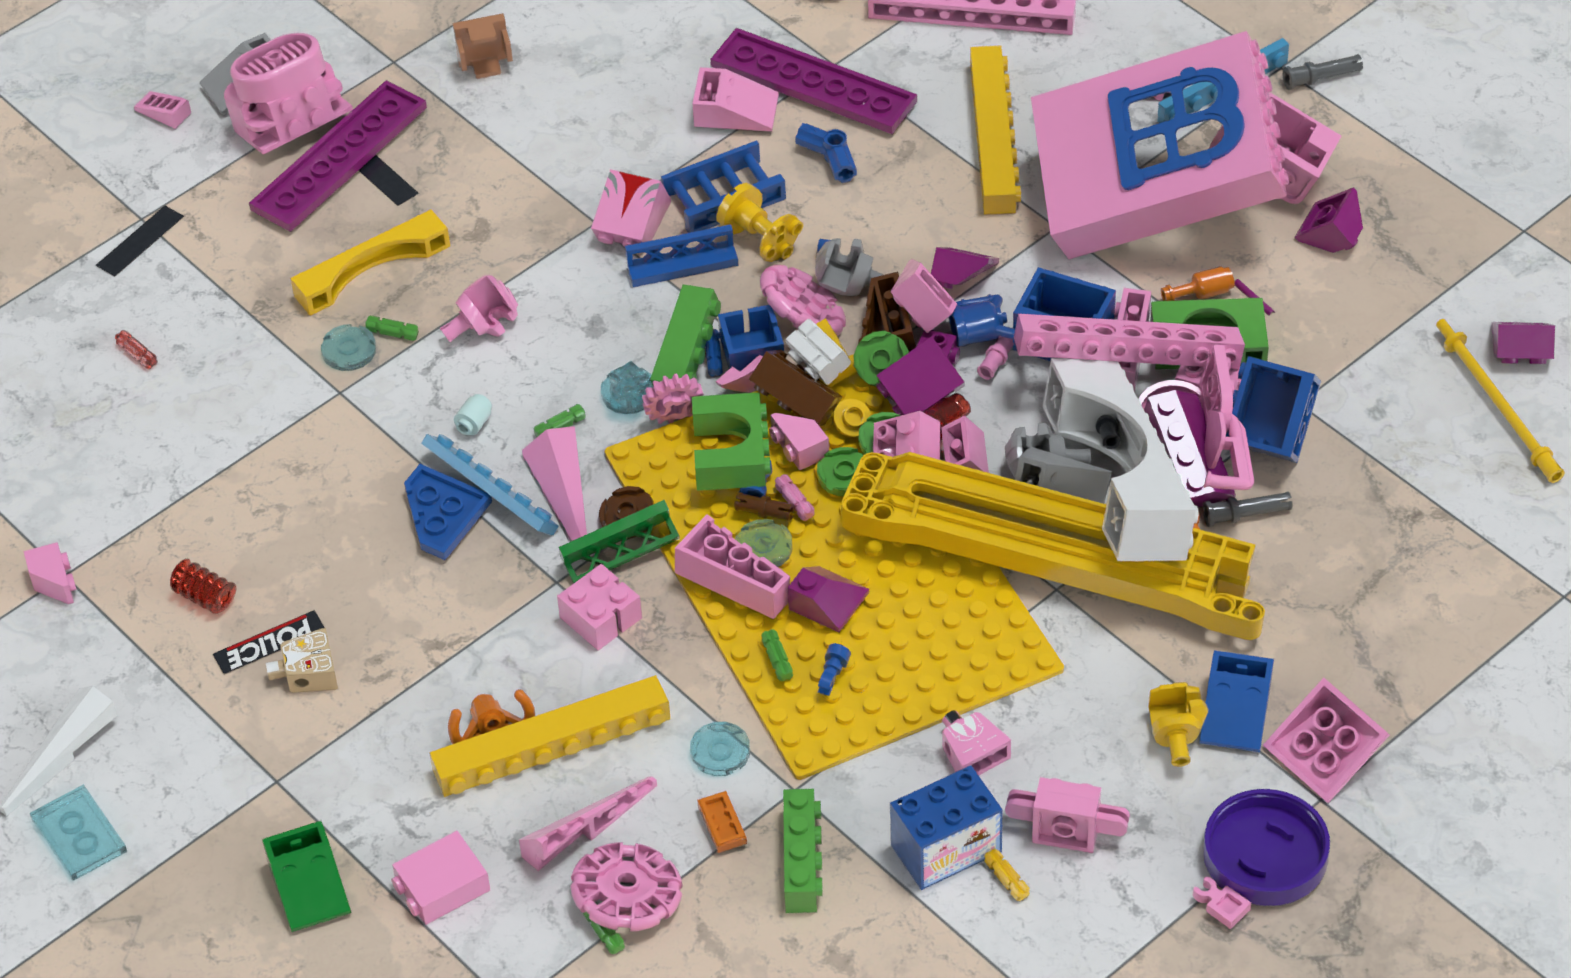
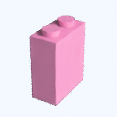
[391,831,490,925]

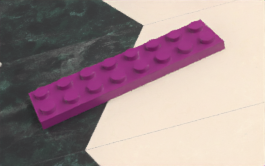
[710,28,917,134]
[249,80,427,232]

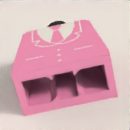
[942,710,1011,775]

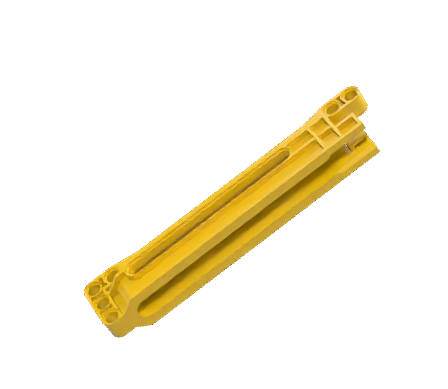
[841,452,1265,640]

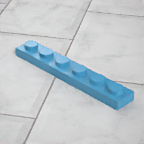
[1157,38,1289,123]
[421,434,559,535]

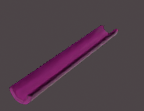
[1234,279,1275,316]

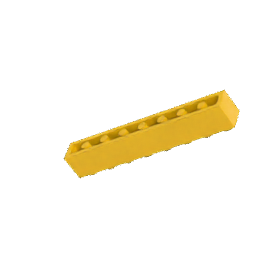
[970,45,1021,215]
[429,675,671,797]

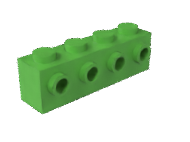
[650,284,721,387]
[783,789,823,913]

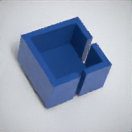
[718,305,784,372]

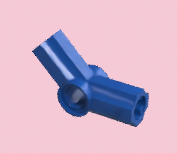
[795,123,857,183]

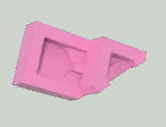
[716,355,763,393]

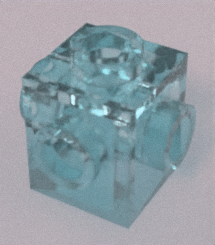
[609,361,650,413]

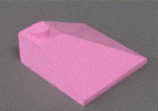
[1263,678,1390,803]

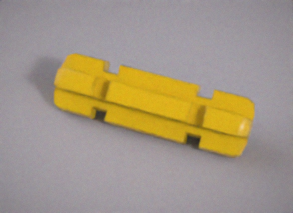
[984,849,1030,901]

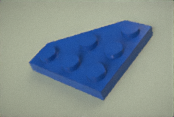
[404,464,492,560]

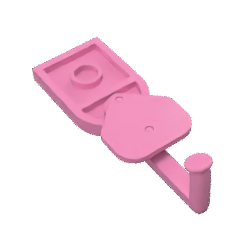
[1199,345,1254,490]

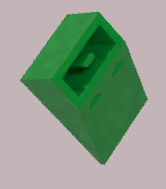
[262,820,352,932]

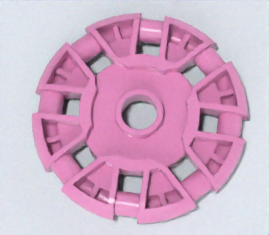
[760,265,846,336]
[570,842,683,932]

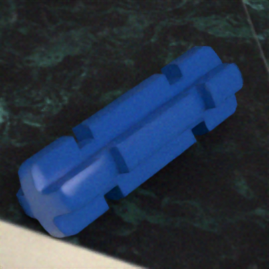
[705,329,723,377]

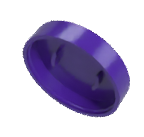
[1203,789,1330,906]

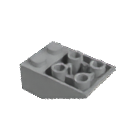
[200,33,271,115]
[1015,447,1112,504]

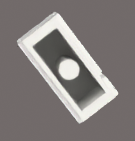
[785,319,851,385]

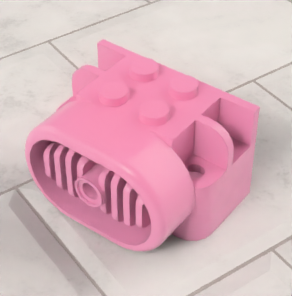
[224,33,353,155]
[1209,92,1341,204]

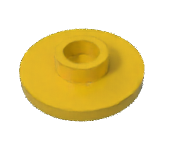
[833,399,871,438]

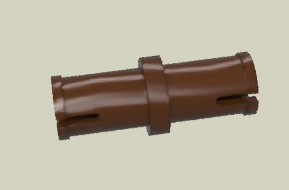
[734,492,795,522]

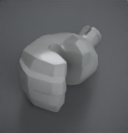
[815,238,884,296]
[1005,423,1091,478]

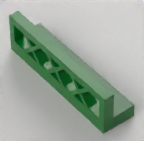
[558,500,680,584]

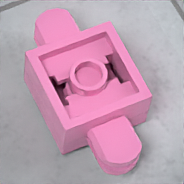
[1005,777,1130,853]

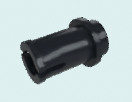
[1095,415,1121,449]

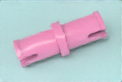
[977,336,1013,380]

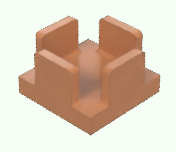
[453,13,513,79]

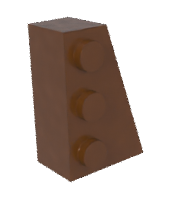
[858,271,916,352]
[749,350,842,426]

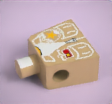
[266,628,338,693]

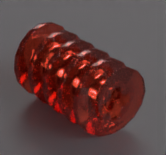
[170,558,237,614]

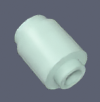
[454,394,492,435]

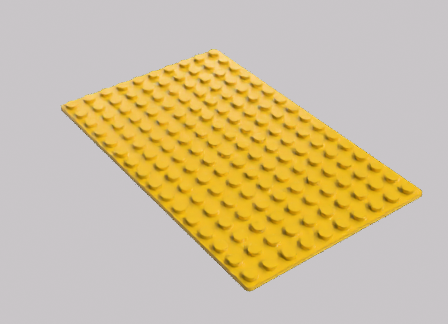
[604,354,1064,780]

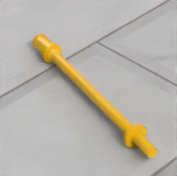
[1436,319,1565,483]

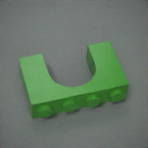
[1150,298,1269,370]
[692,392,771,491]

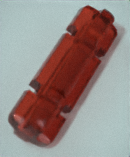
[115,330,158,369]

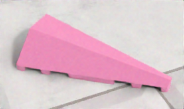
[522,426,587,541]
[519,777,657,871]

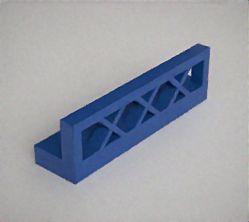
[625,224,739,287]

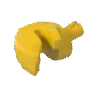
[1148,682,1208,767]

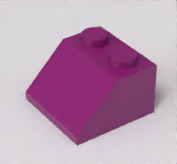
[1492,322,1555,364]

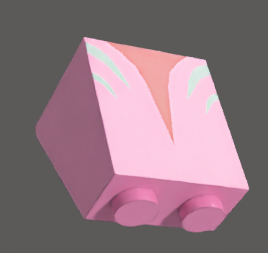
[591,169,671,247]

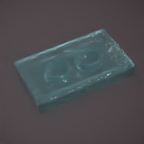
[29,784,128,881]

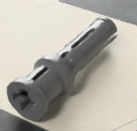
[1282,54,1363,90]
[1203,491,1293,527]

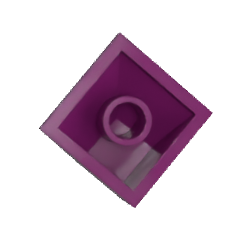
[1294,187,1363,253]
[931,247,1000,289]
[787,566,869,632]

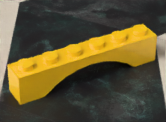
[290,209,450,316]

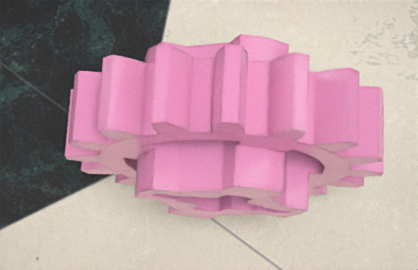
[642,374,704,424]

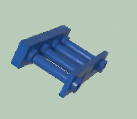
[661,140,786,233]

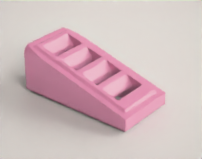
[134,91,191,129]

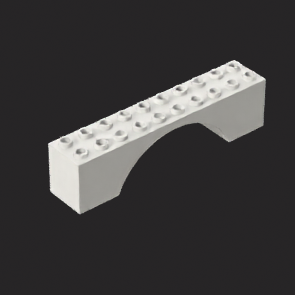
[1043,358,1198,561]

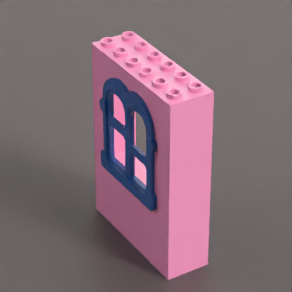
[1031,31,1289,259]

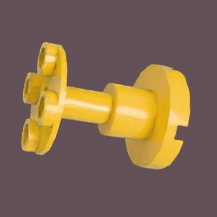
[716,183,803,262]

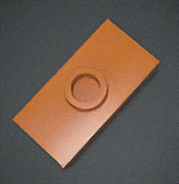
[697,791,747,853]

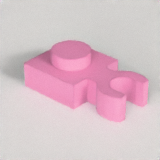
[1193,876,1251,929]

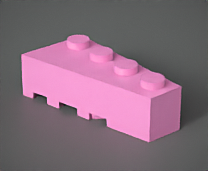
[675,514,790,619]

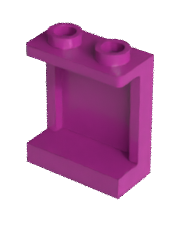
[876,337,965,416]

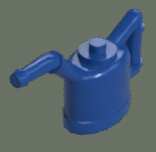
[948,294,1015,347]

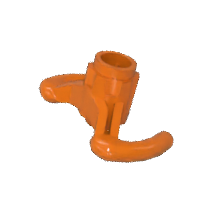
[448,689,535,744]

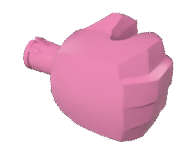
[440,275,518,342]

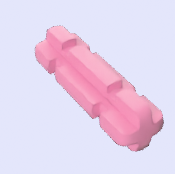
[775,474,815,521]

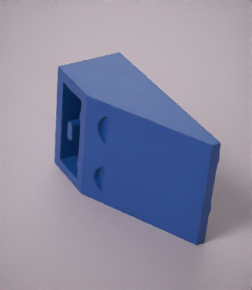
[1200,650,1274,752]

